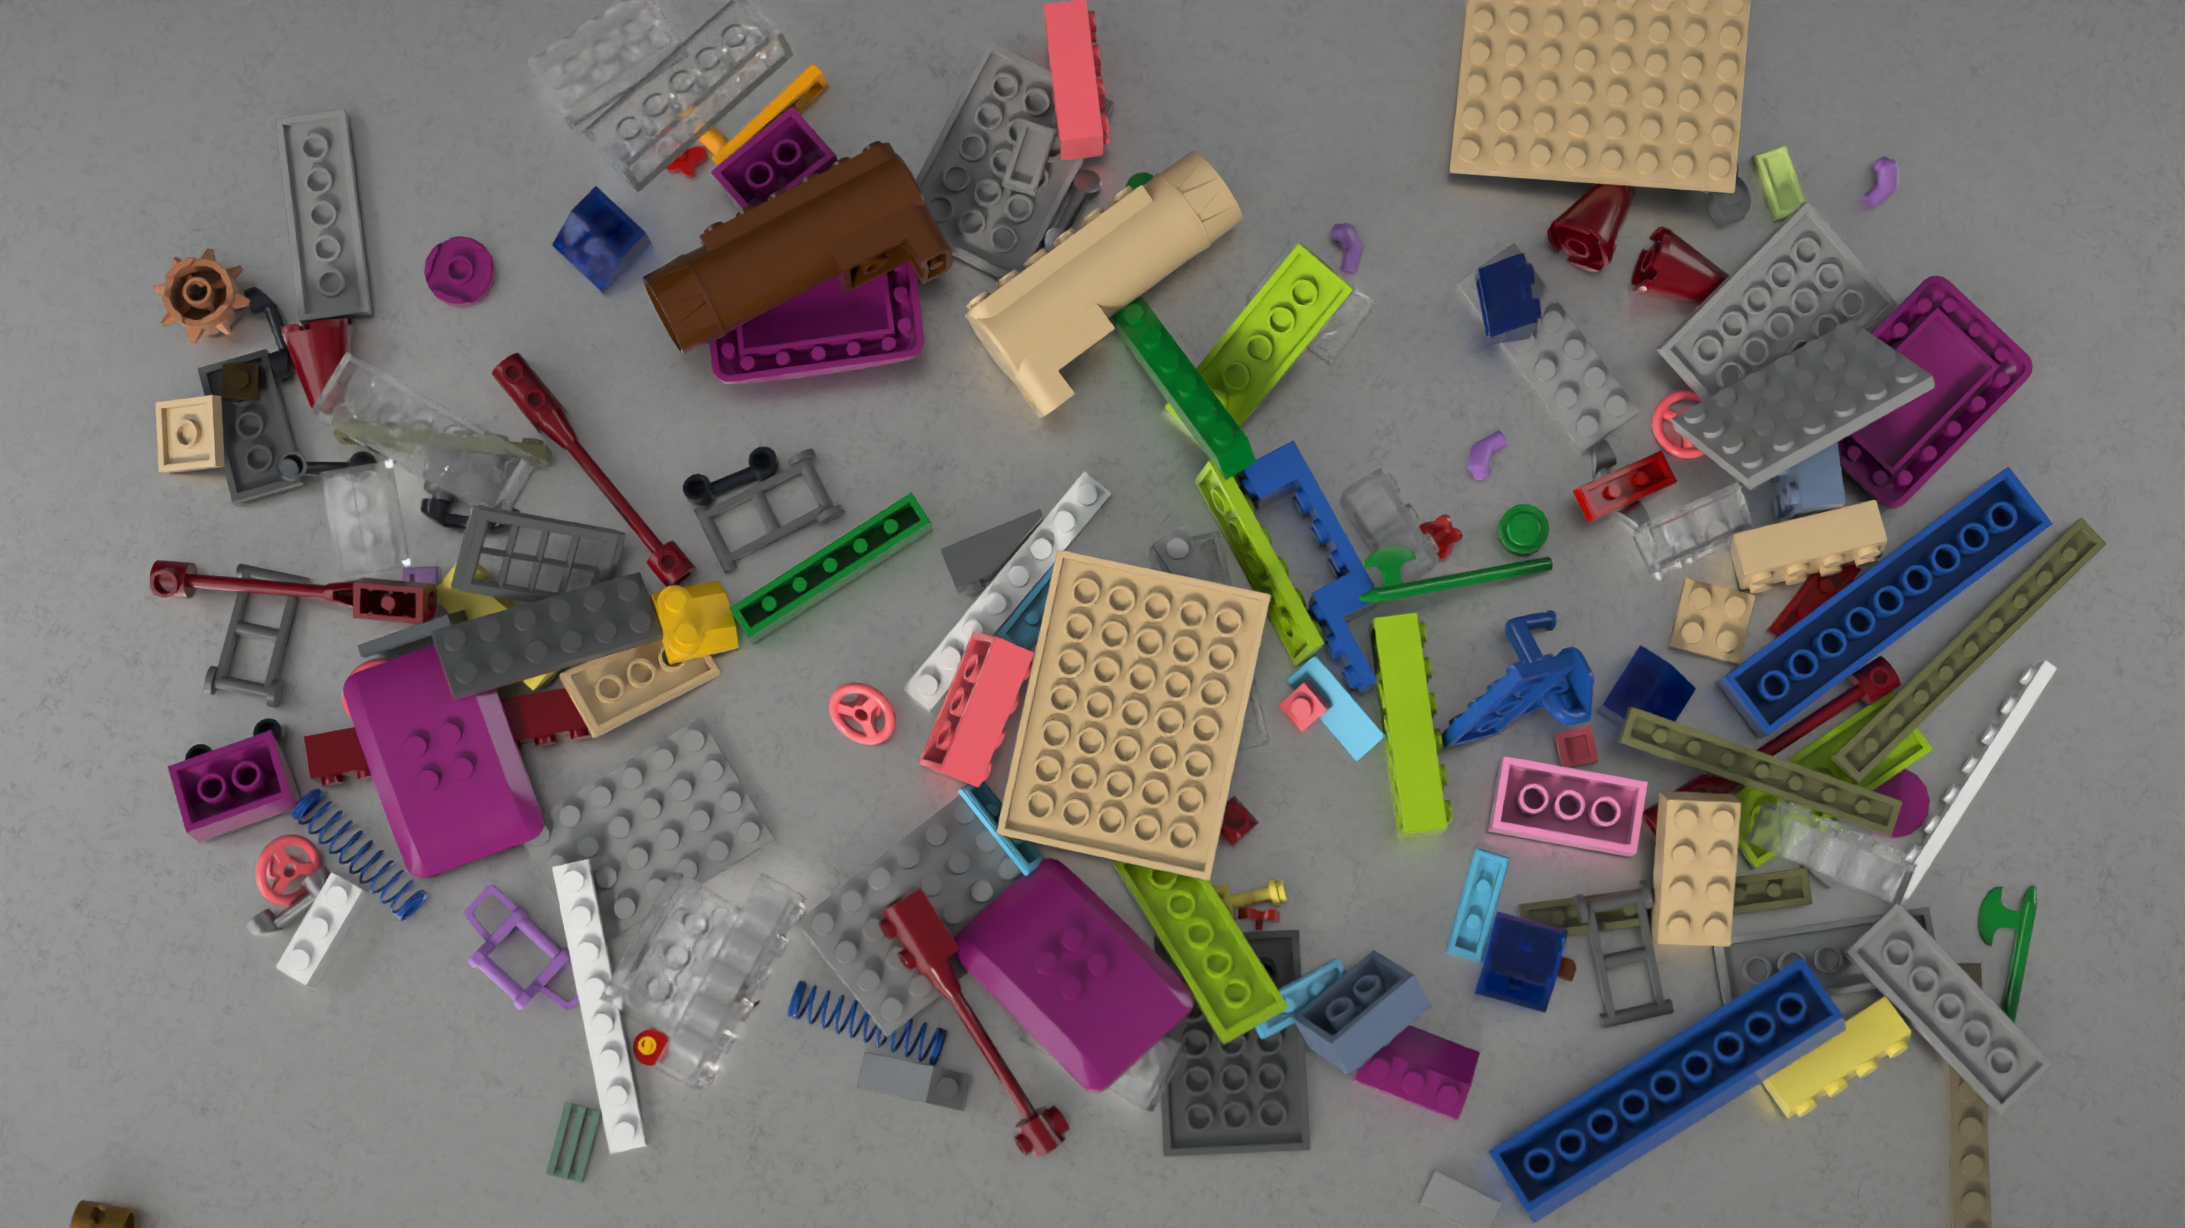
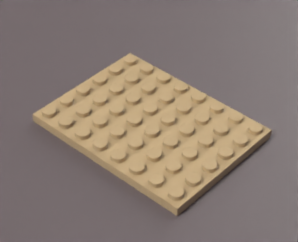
[1450,0,1751,193]
[996,549,1271,881]

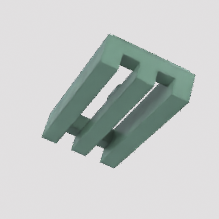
[546,1102,602,1183]

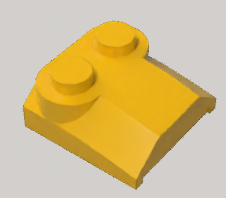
[650,580,739,665]

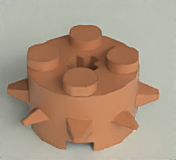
[153,248,250,343]

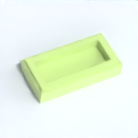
[1751,145,1807,223]

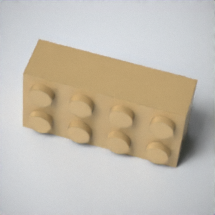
[1730,499,1888,594]
[1650,791,1741,947]

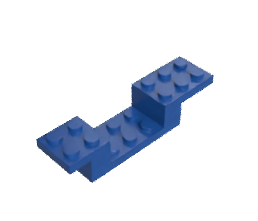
[1237,440,1378,697]

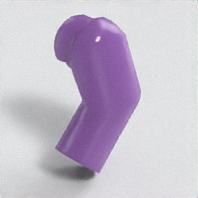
[1862,157,1899,209]
[1331,222,1364,275]
[1467,430,1508,480]

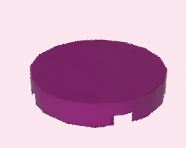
[424,236,496,307]
[1872,768,1930,839]

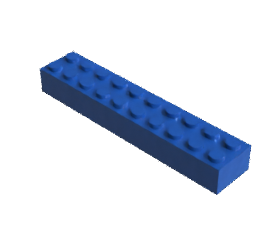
[1717,467,2053,739]
[1489,958,1846,1224]

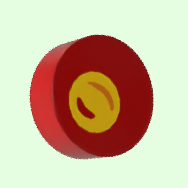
[633,1029,671,1066]

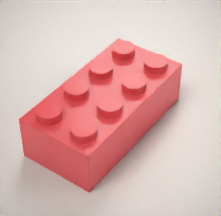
[1044,0,1109,161]
[918,631,1034,788]

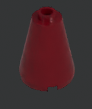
[1547,184,1635,272]
[1631,226,1729,305]
[281,318,354,415]

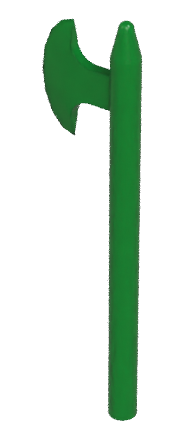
[1359,545,1553,603]
[1978,885,2037,1023]

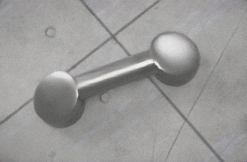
[1042,170,1102,253]
[1591,439,1651,531]
[245,866,331,935]

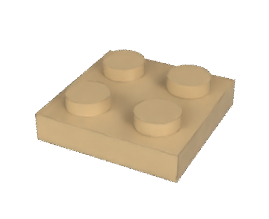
[155,395,225,473]
[1668,578,1756,666]

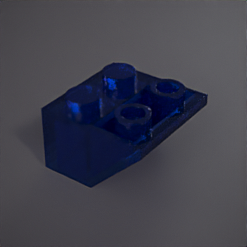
[552,186,652,293]
[1475,253,1542,346]
[1597,645,1696,726]
[1475,911,1568,1013]

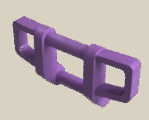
[465,885,579,1011]

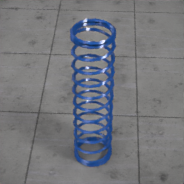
[291,788,427,921]
[787,980,947,1066]

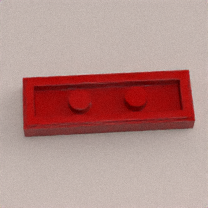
[1573,450,1678,523]
[1767,564,1862,637]

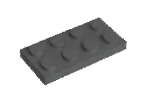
[198,349,304,504]

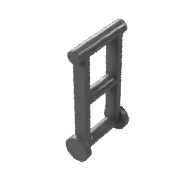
[694,449,845,573]
[204,563,310,708]
[1574,880,1674,1028]

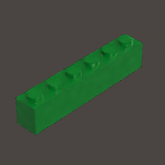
[1112,296,1256,480]
[729,492,933,644]

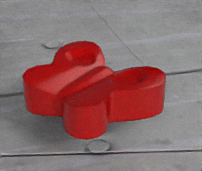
[665,138,708,179]
[1418,514,1463,559]
[1238,907,1281,931]

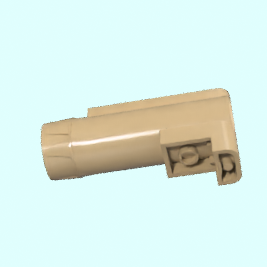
[965,151,1243,419]

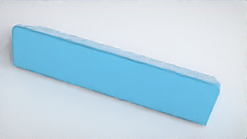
[1287,655,1385,762]
[958,781,1046,876]

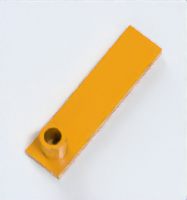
[693,64,829,167]

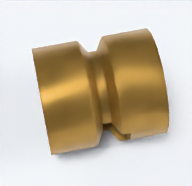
[70,1200,136,1228]

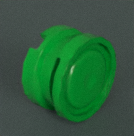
[1496,504,1549,558]

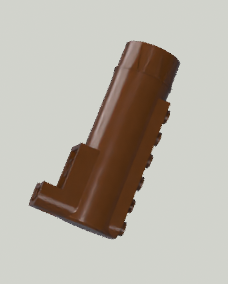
[642,141,953,355]

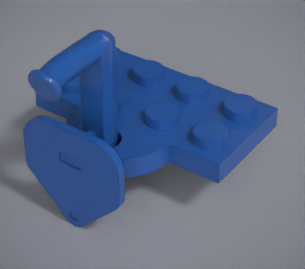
[1441,610,1594,748]

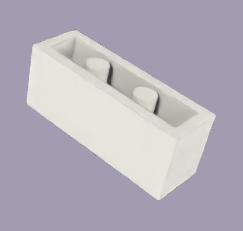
[275,872,371,988]

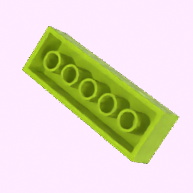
[1369,612,1453,840]

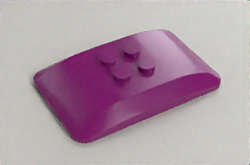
[709,262,925,384]
[1837,275,2033,509]
[343,645,544,878]
[953,858,1194,1093]

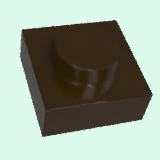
[222,363,262,401]

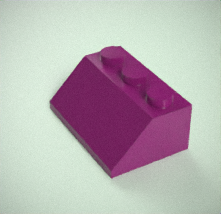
[711,106,838,211]
[167,730,300,843]
[1352,1025,1480,1121]

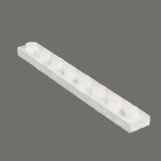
[902,471,1112,713]
[1883,660,2057,907]
[552,859,647,1154]

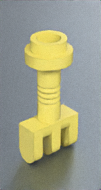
[1213,878,1287,920]

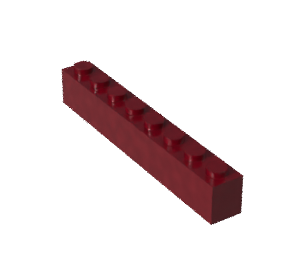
[304,688,592,787]

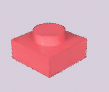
[1279,680,1331,732]
[1554,726,1599,768]

